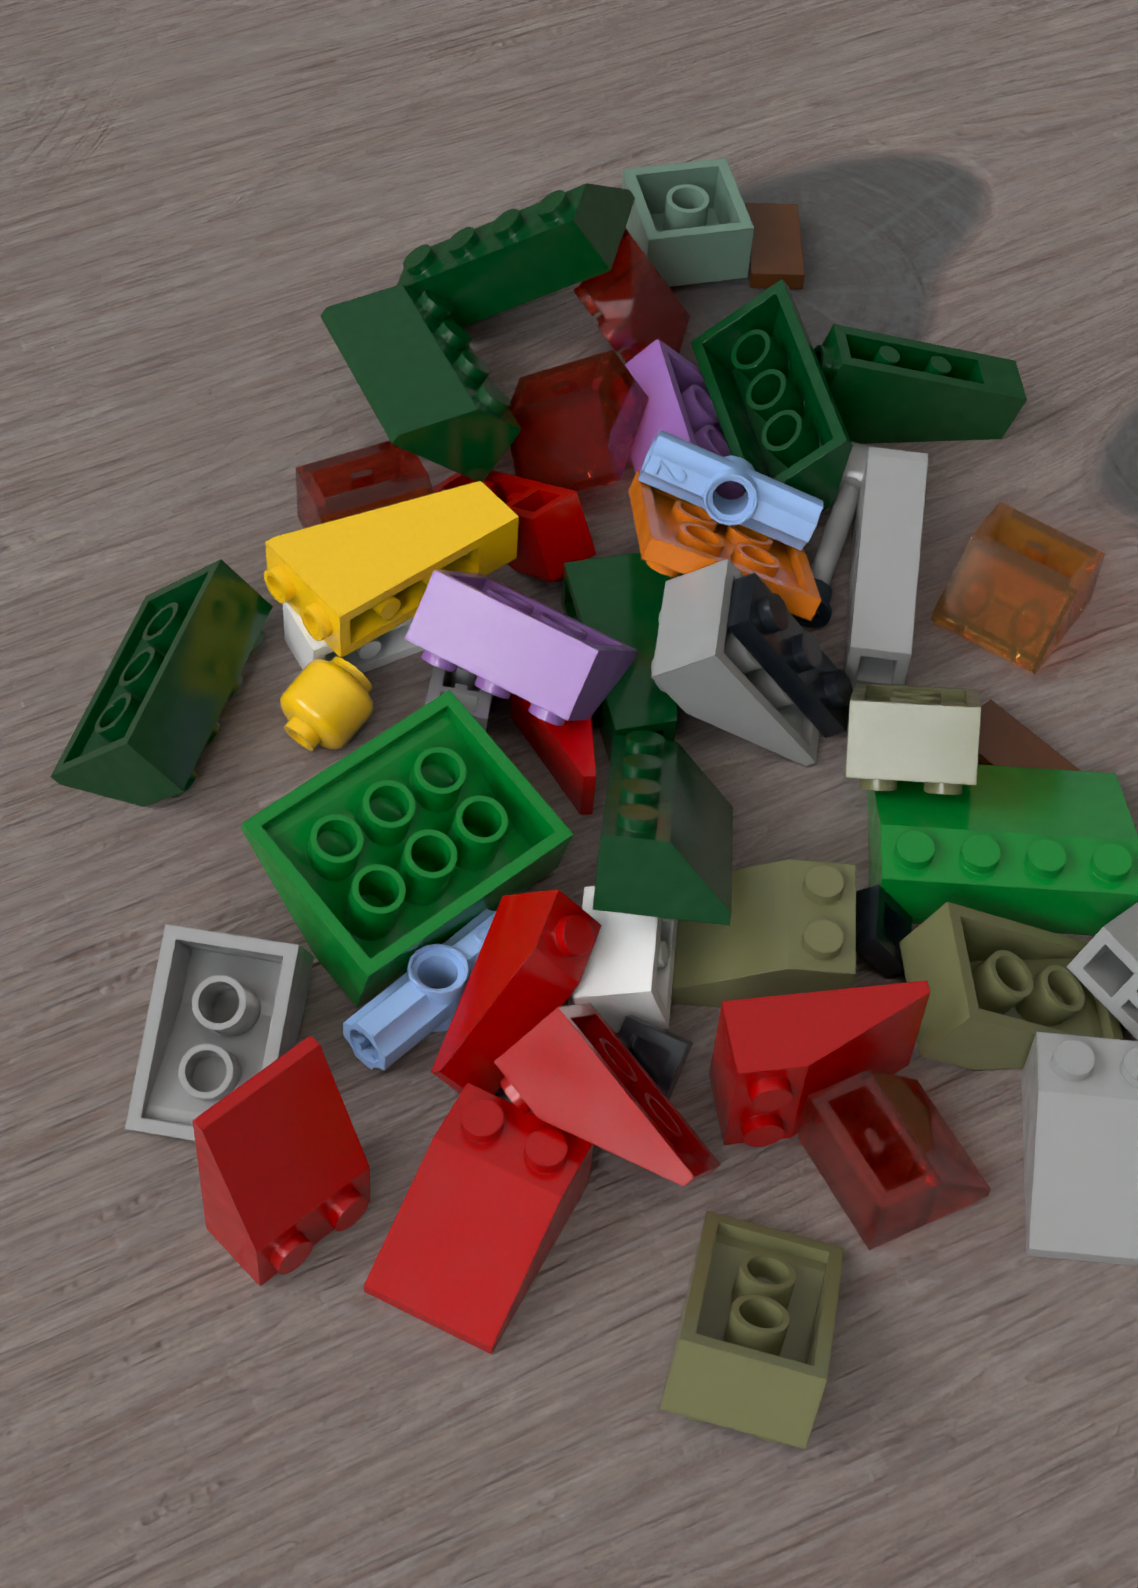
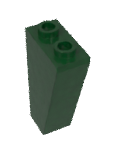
[814,324,1027,444]
[561,552,683,762]

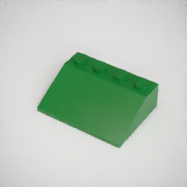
[241,690,574,1007]
[867,764,1138,936]

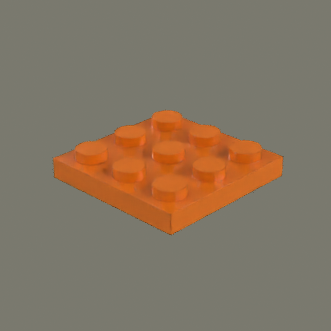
[628,470,821,621]

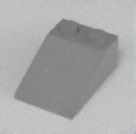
[651,559,819,766]
[125,924,314,1141]
[1021,1031,1138,1266]

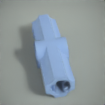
[638,430,823,551]
[343,909,496,1071]

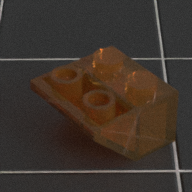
[931,502,1105,674]

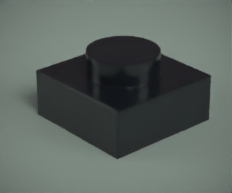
[856,884,913,979]
[618,1015,693,1100]

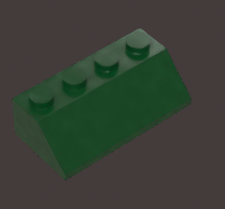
[397,183,635,327]
[690,279,853,512]
[320,284,522,482]
[50,559,273,807]
[592,730,733,926]

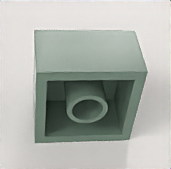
[621,158,754,290]

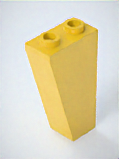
[264,481,519,658]

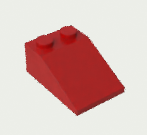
[709,980,930,1147]
[494,1003,721,1187]
[192,1035,371,1286]
[364,1083,594,1354]

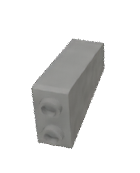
[843,447,928,687]

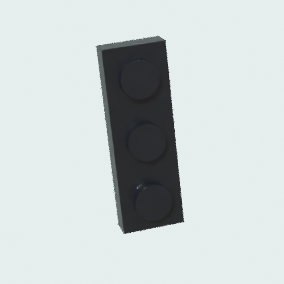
[727,573,853,738]

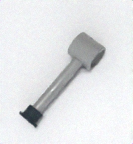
[792,441,871,628]

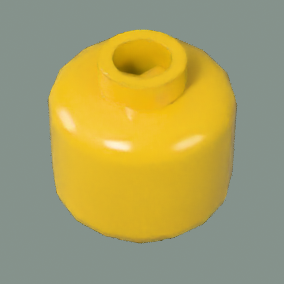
[280,657,373,751]

